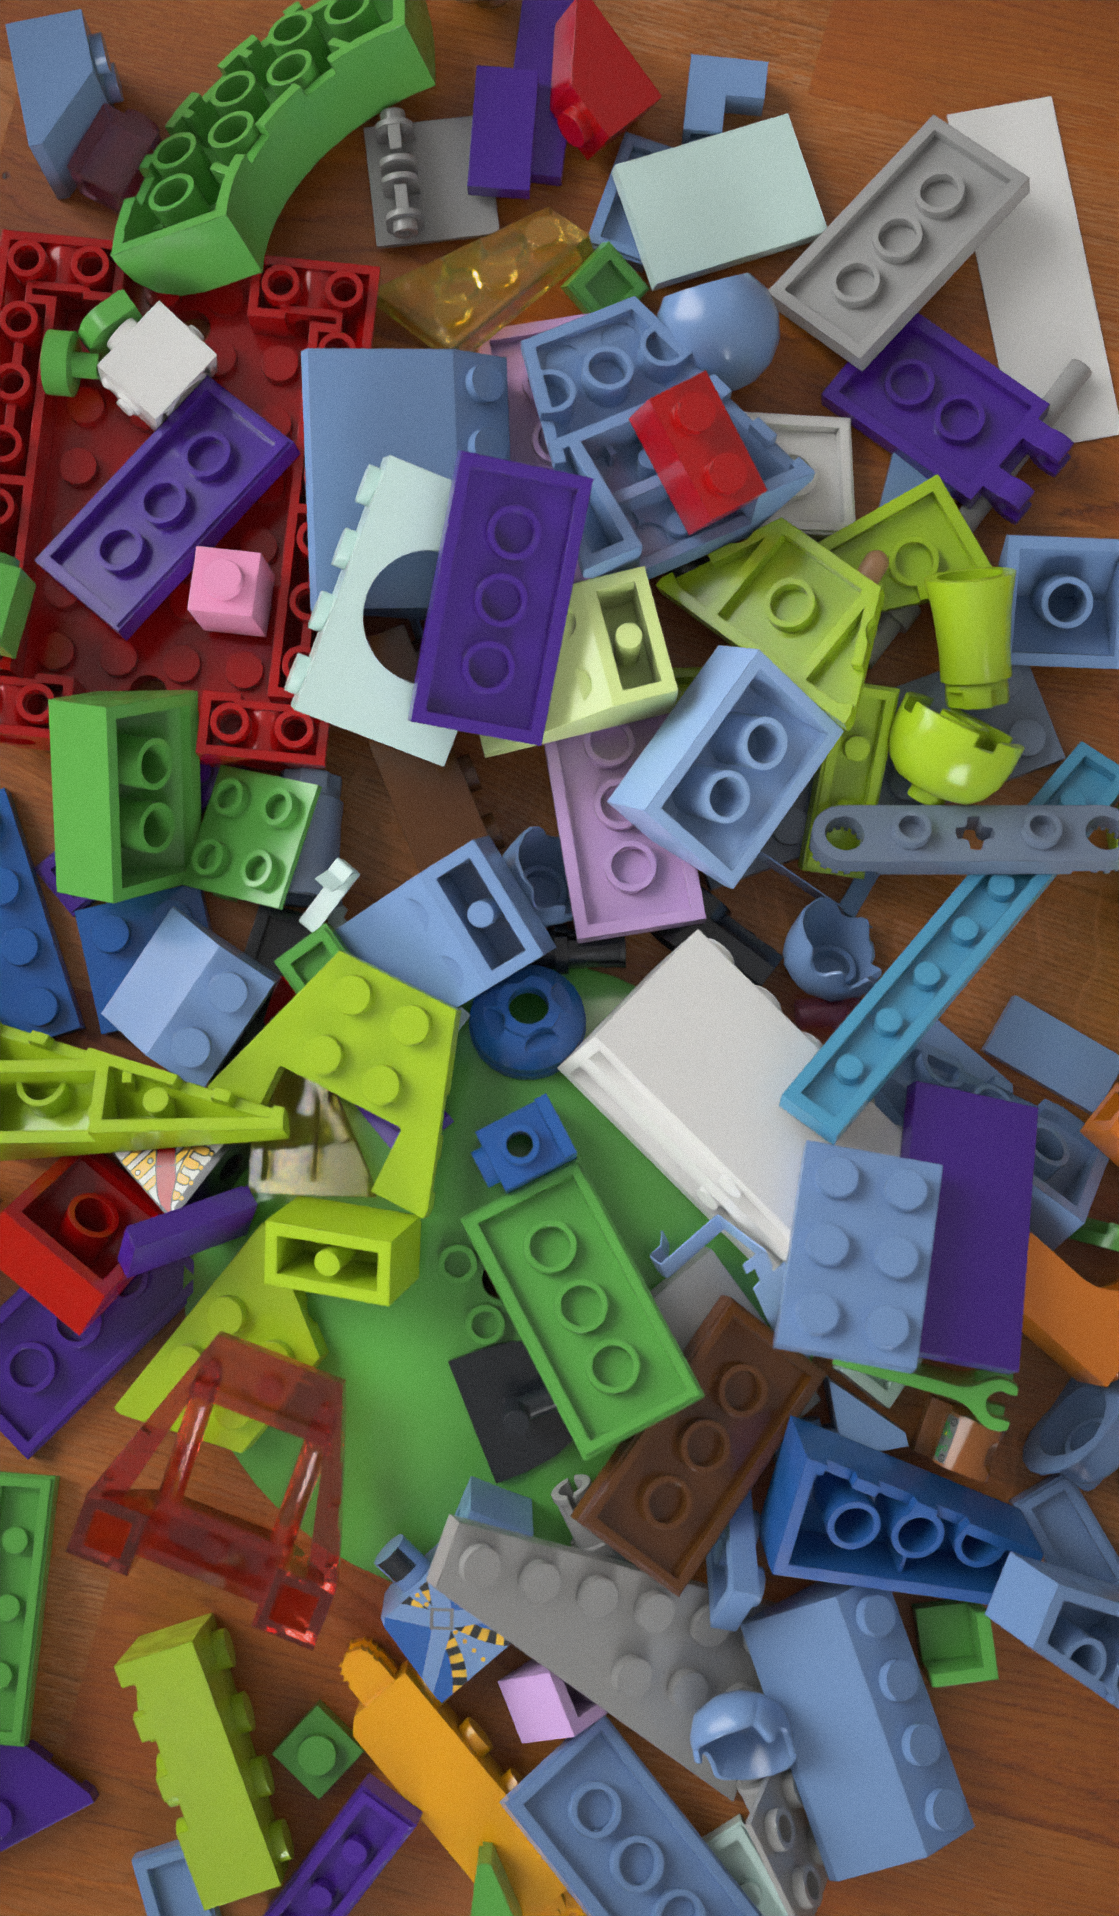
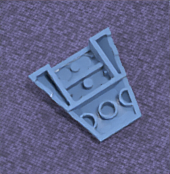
[520,296,815,580]

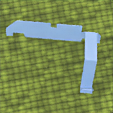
[650,1215,811,1359]

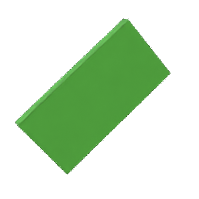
[460,1158,705,1462]

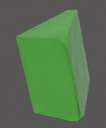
[471,1842,523,1916]

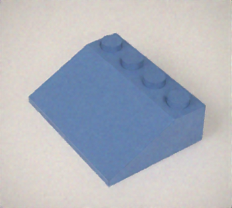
[301,348,511,620]

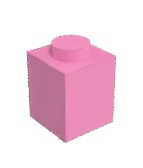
[187,546,275,637]

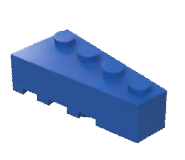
[759,1415,1044,1605]

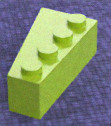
[114,1612,294,1911]

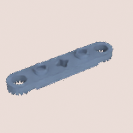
[809,805,1119,875]

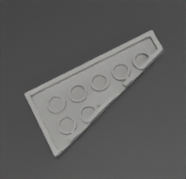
[426,1514,776,1801]

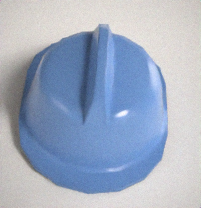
[1023,1377,1119,1491]

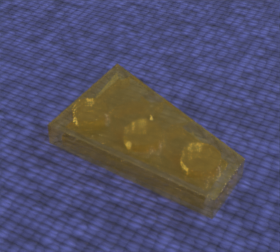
[377,207,593,352]

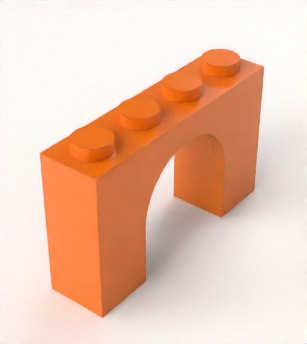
[1022,1082,1119,1387]

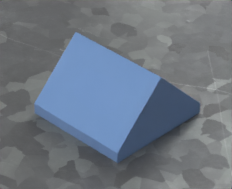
[998,534,1119,669]

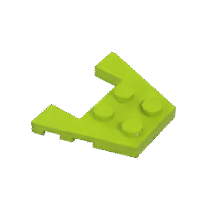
[206,950,461,1219]

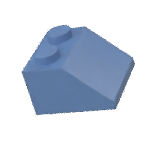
[5,9,124,200]
[101,906,282,1087]

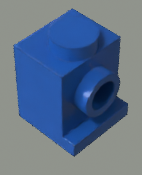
[470,1093,577,1195]

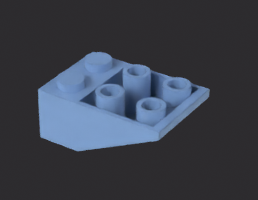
[335,836,556,1008]

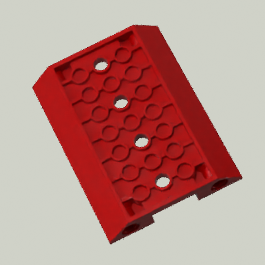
[0,229,381,773]

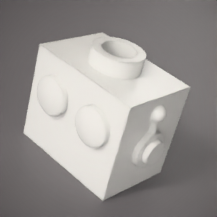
[97,301,217,431]

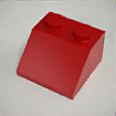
[0,1153,164,1336]

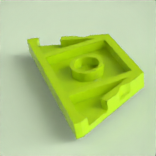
[656,517,885,731]
[114,1222,329,1453]

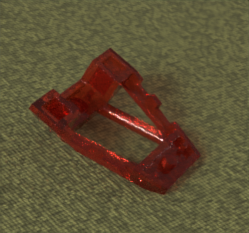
[66,1330,346,1651]

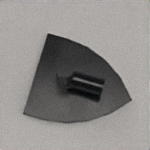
[448,1340,573,1484]

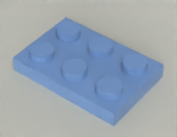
[773,1140,943,1374]

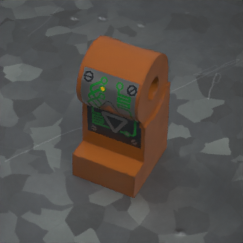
[909,1393,1005,1483]

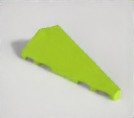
[0,1022,290,1161]

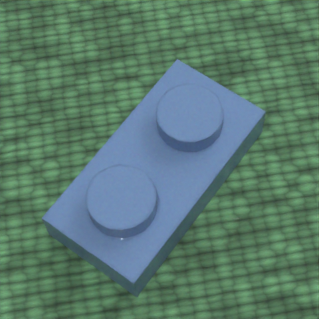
[706,1490,765,1632]

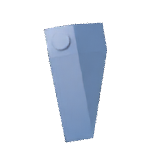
[880,1041,1109,1251]

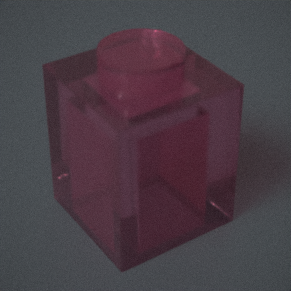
[67,103,162,214]

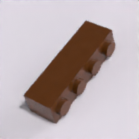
[366,624,505,873]

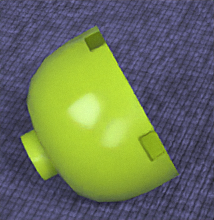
[889,691,1025,805]

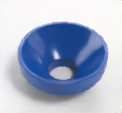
[469,965,586,1080]

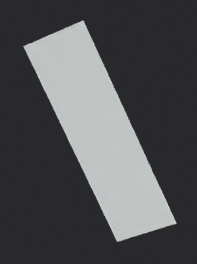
[947,96,1119,443]

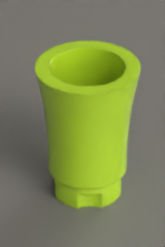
[924,567,1016,710]

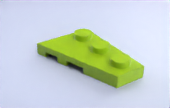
[818,474,992,612]

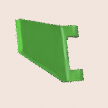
[832,1359,1019,1431]

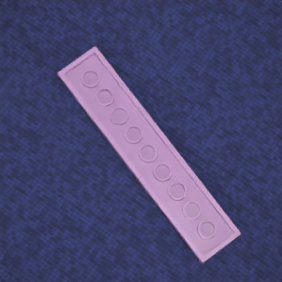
[475,313,706,944]

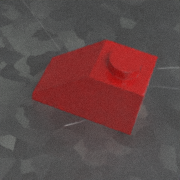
[549,0,662,161]

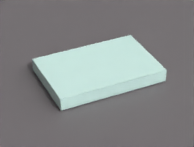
[612,113,827,291]

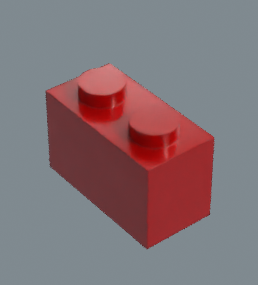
[629,370,768,536]

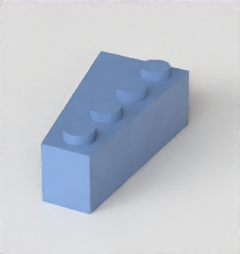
[985,1552,1119,1709]

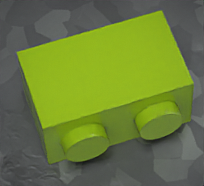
[264,1195,421,1306]

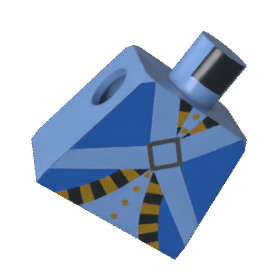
[374,1534,511,1703]

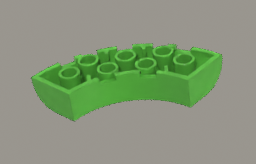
[111,0,436,296]

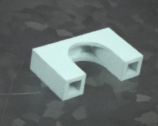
[285,455,458,767]

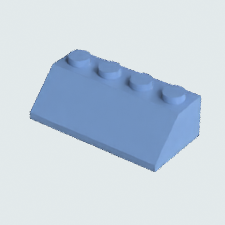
[740,1581,975,1882]

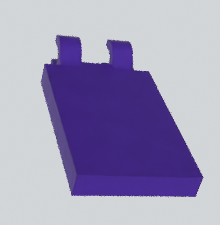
[821,313,1074,525]

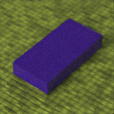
[467,65,539,199]
[118,1186,257,1278]

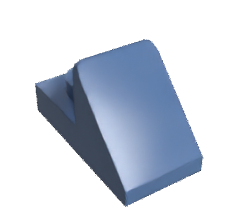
[772,1375,908,1465]

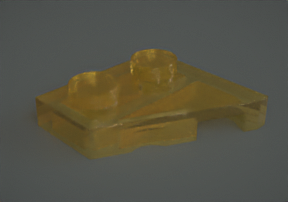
[248,1068,376,1198]

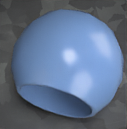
[657,273,780,391]

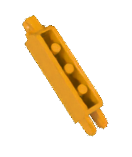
[339,1635,587,1916]

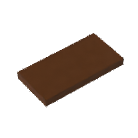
[570,1295,827,1597]

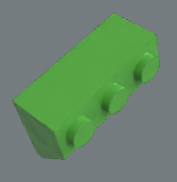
[48,690,201,904]

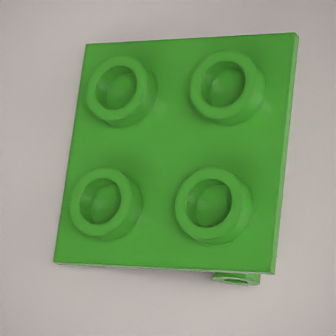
[182,765,322,910]

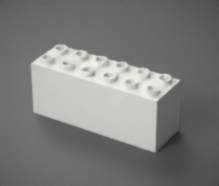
[557,929,903,1271]

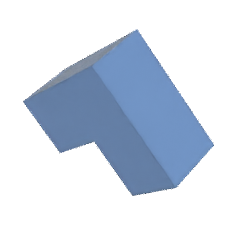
[681,54,768,145]

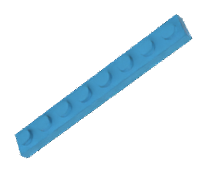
[779,741,1119,1145]

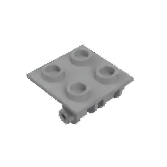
[364,107,500,249]
[735,1768,828,1916]

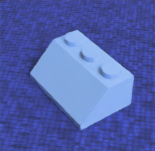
[607,645,844,889]

